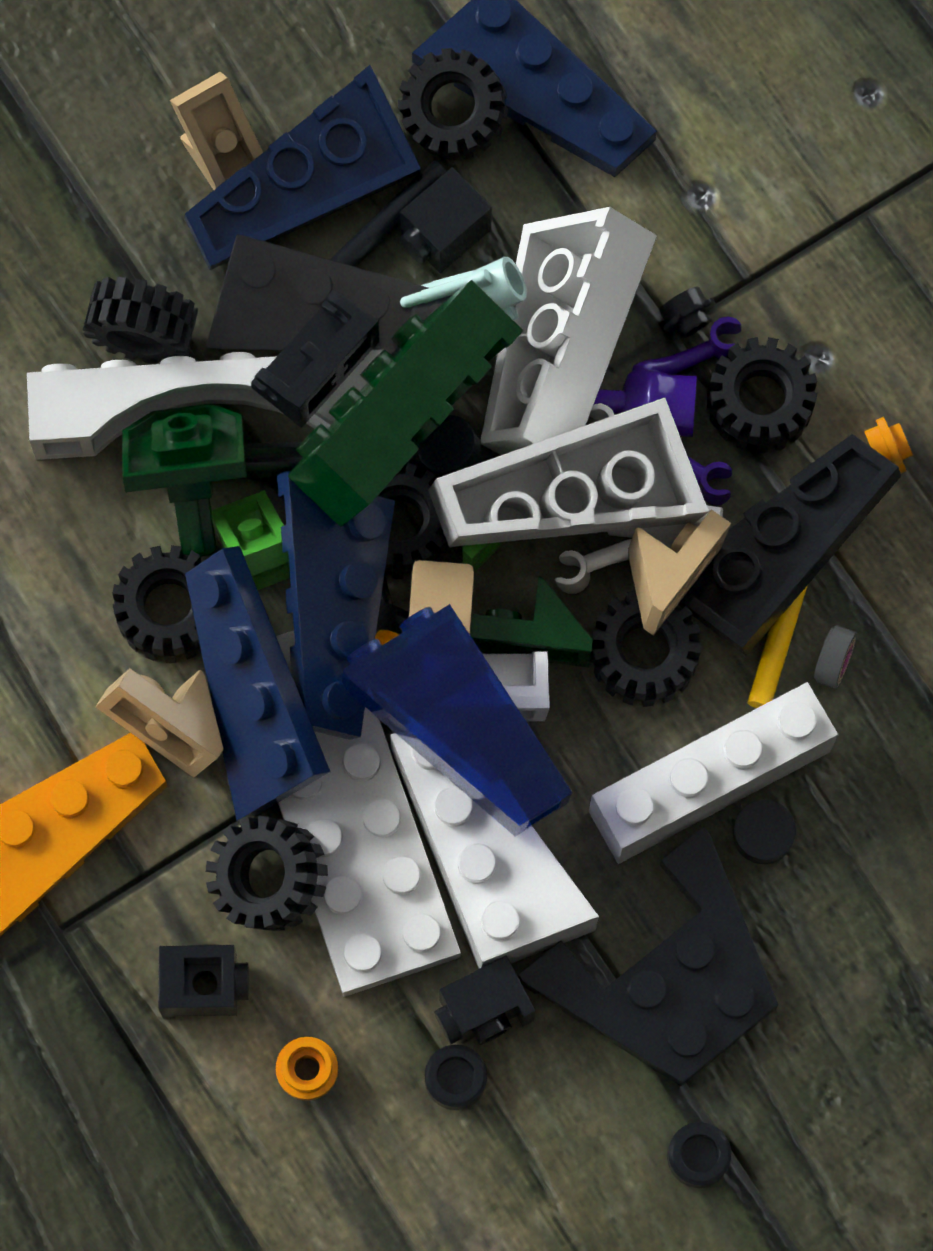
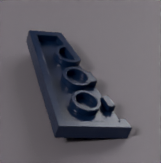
[184,65,421,270]
[185,546,331,821]

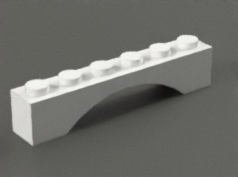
[27,349,385,460]

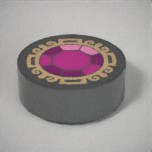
[814,625,857,689]

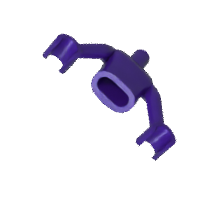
[593,316,742,506]

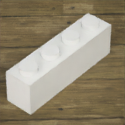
[589,682,838,864]

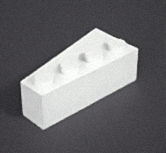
[480,207,657,455]
[428,398,709,547]
[390,713,599,969]

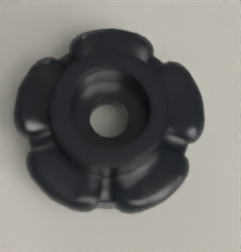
[659,286,715,338]

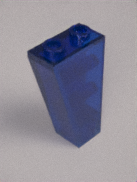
[342,604,573,837]

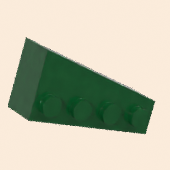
[288,280,524,527]

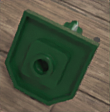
[122,403,247,557]

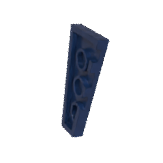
[412,0,657,177]
[277,471,395,740]

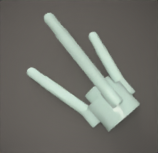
[400,257,527,320]

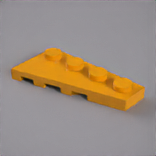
[0,733,168,937]

